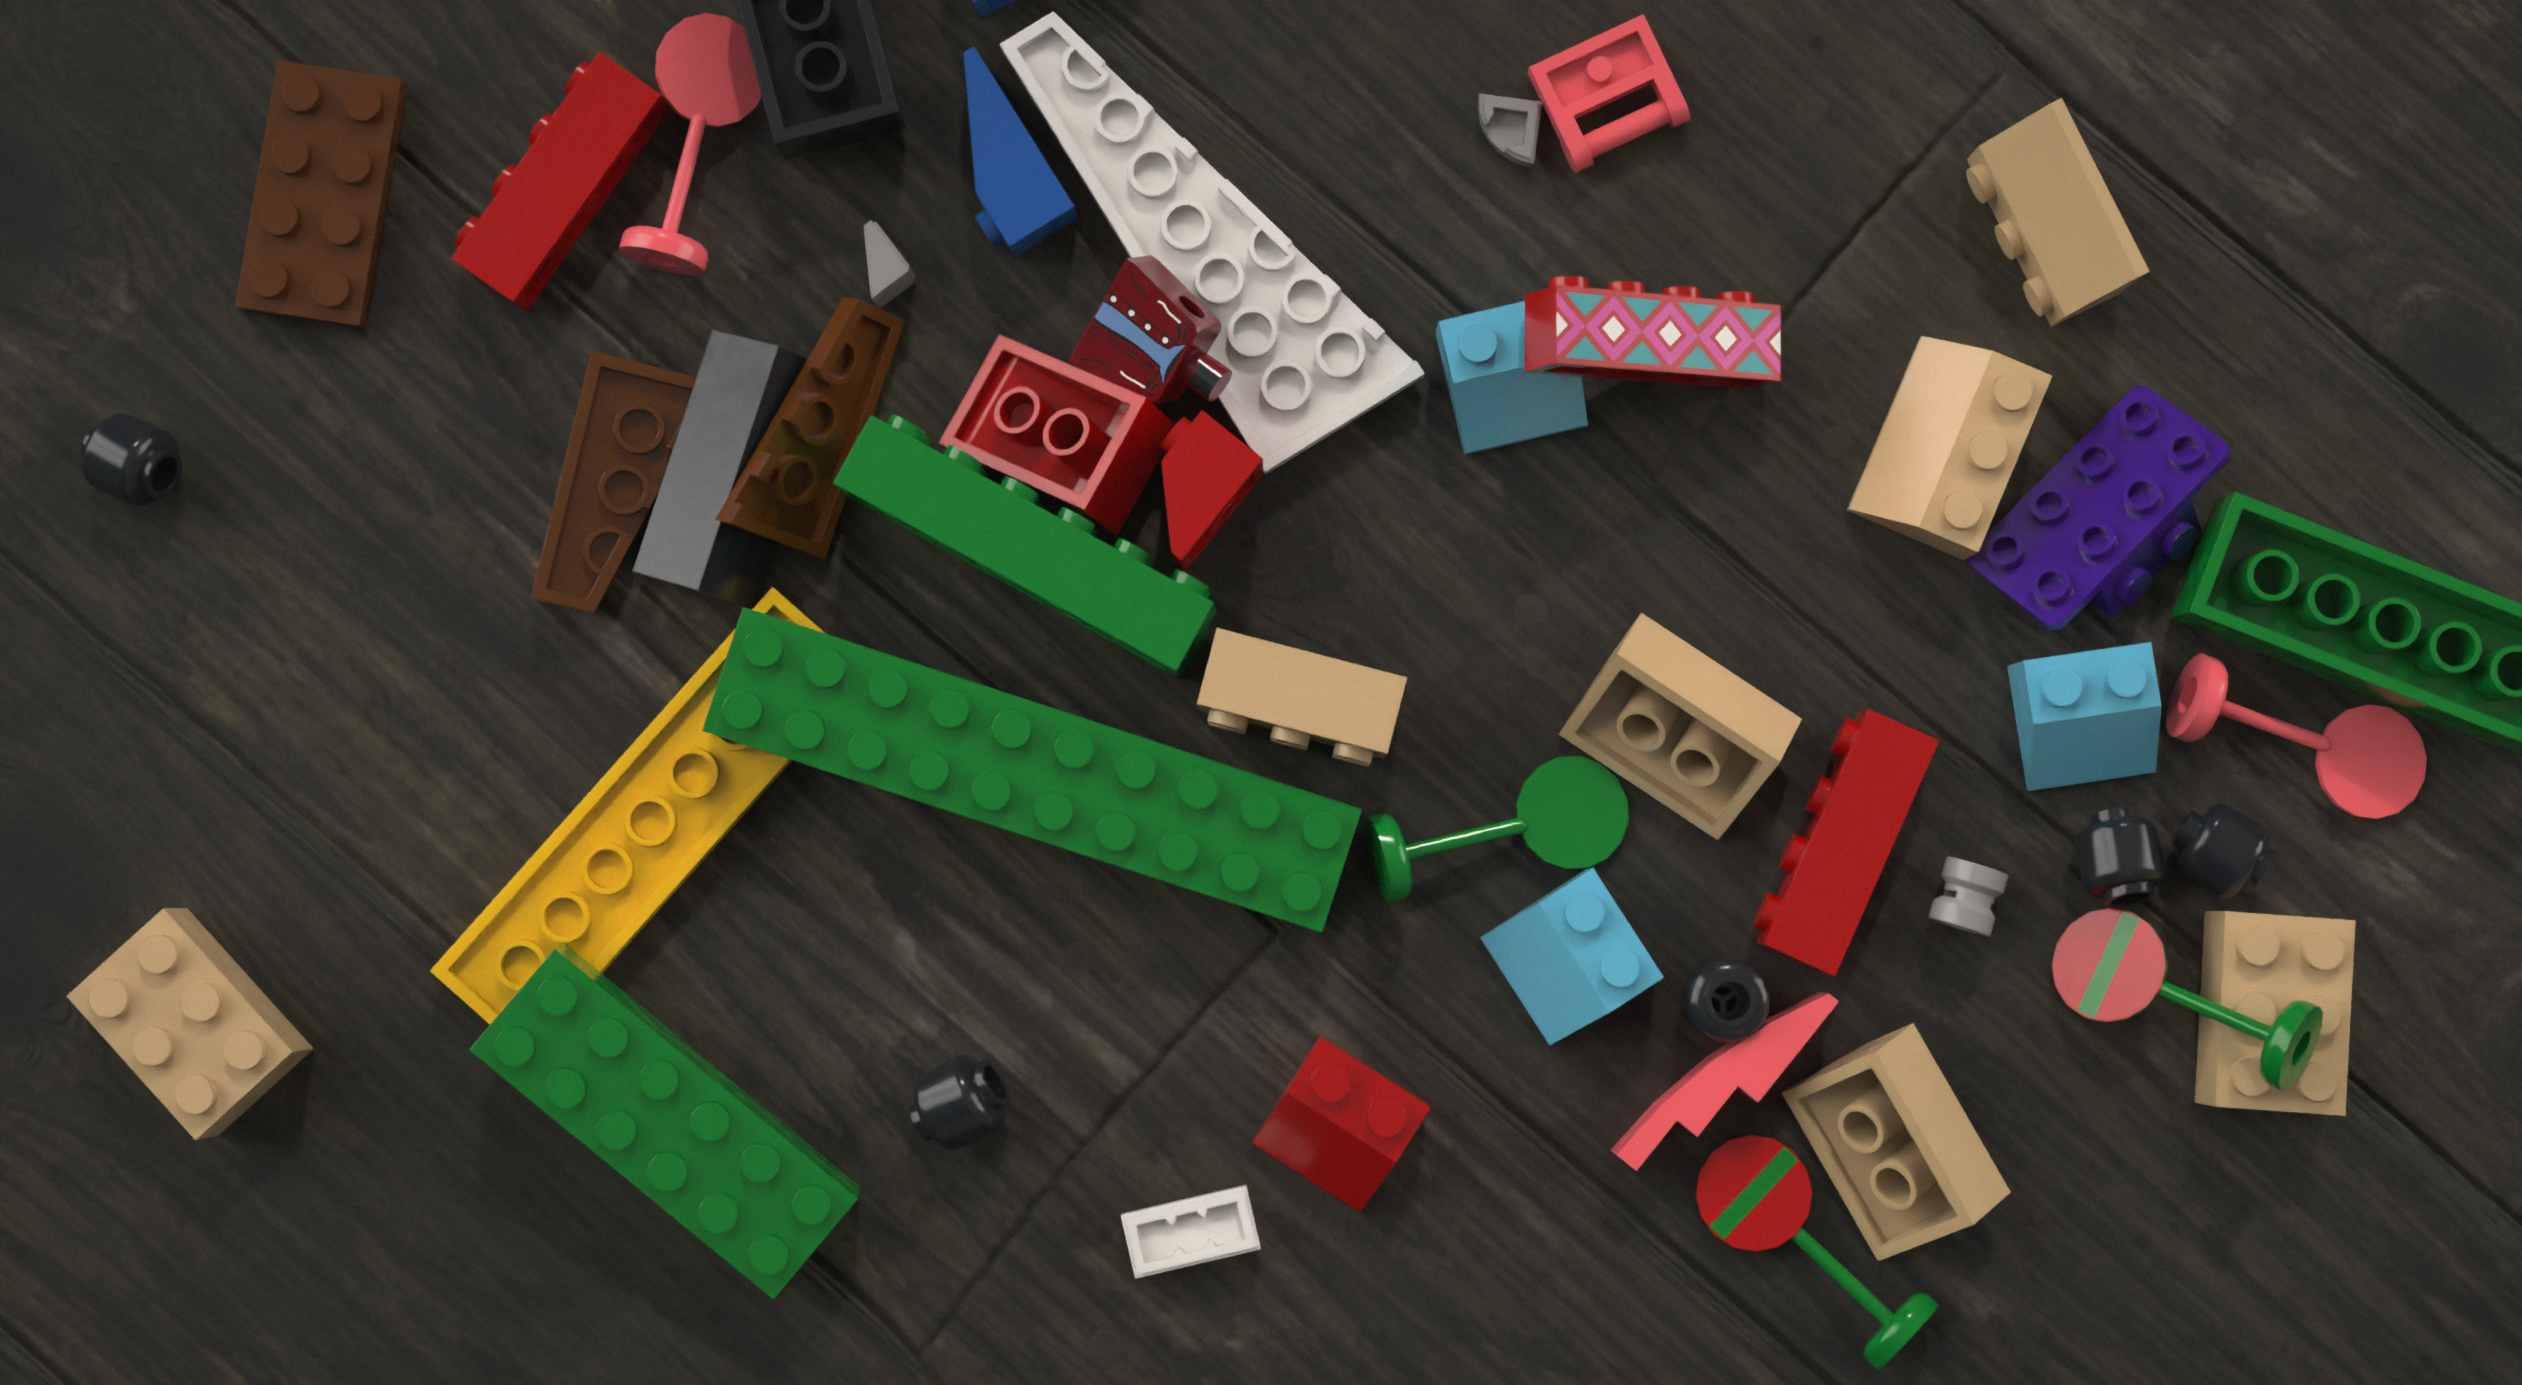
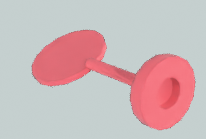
[618,13,762,276]
[2166,653,2427,819]

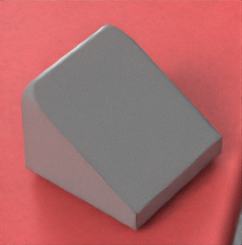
[864,220,916,308]

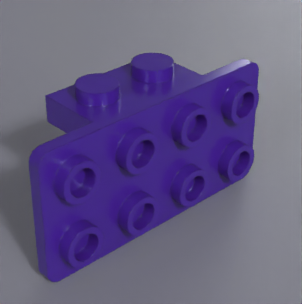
[1967,386,2231,630]

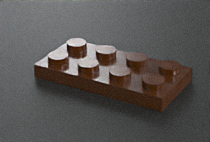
[235,60,408,330]

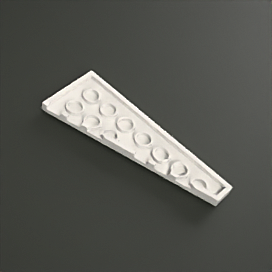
[1000,11,1425,475]

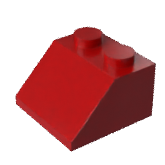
[1160,410,1264,572]
[1252,1035,1431,1212]

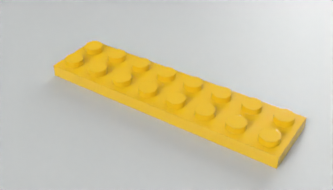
[430,587,826,1024]

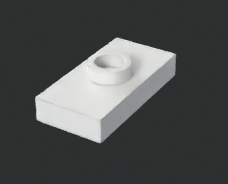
[1121,1184,1261,1279]

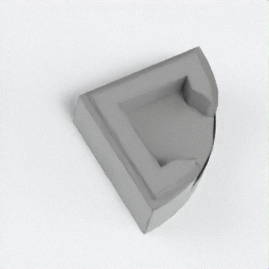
[1478,94,1542,168]

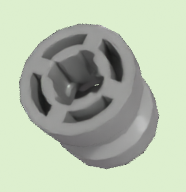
[1928,857,2009,937]

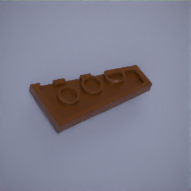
[715,297,905,560]
[531,351,696,614]

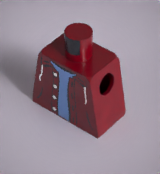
[1068,255,1232,404]

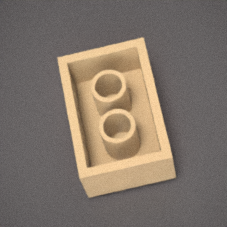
[1197,628,1407,767]
[66,908,313,1140]
[2195,911,2356,1116]

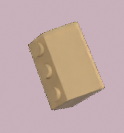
[1966,98,2150,327]
[1847,336,2052,560]
[1559,613,1802,840]
[1782,1023,2011,1261]

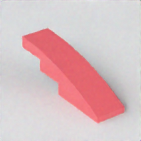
[1610,992,1839,1171]

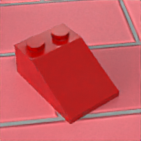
[938,334,1175,537]

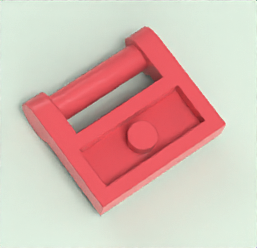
[1527,14,1690,173]

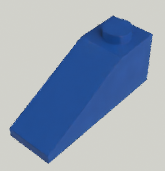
[963,46,1078,258]

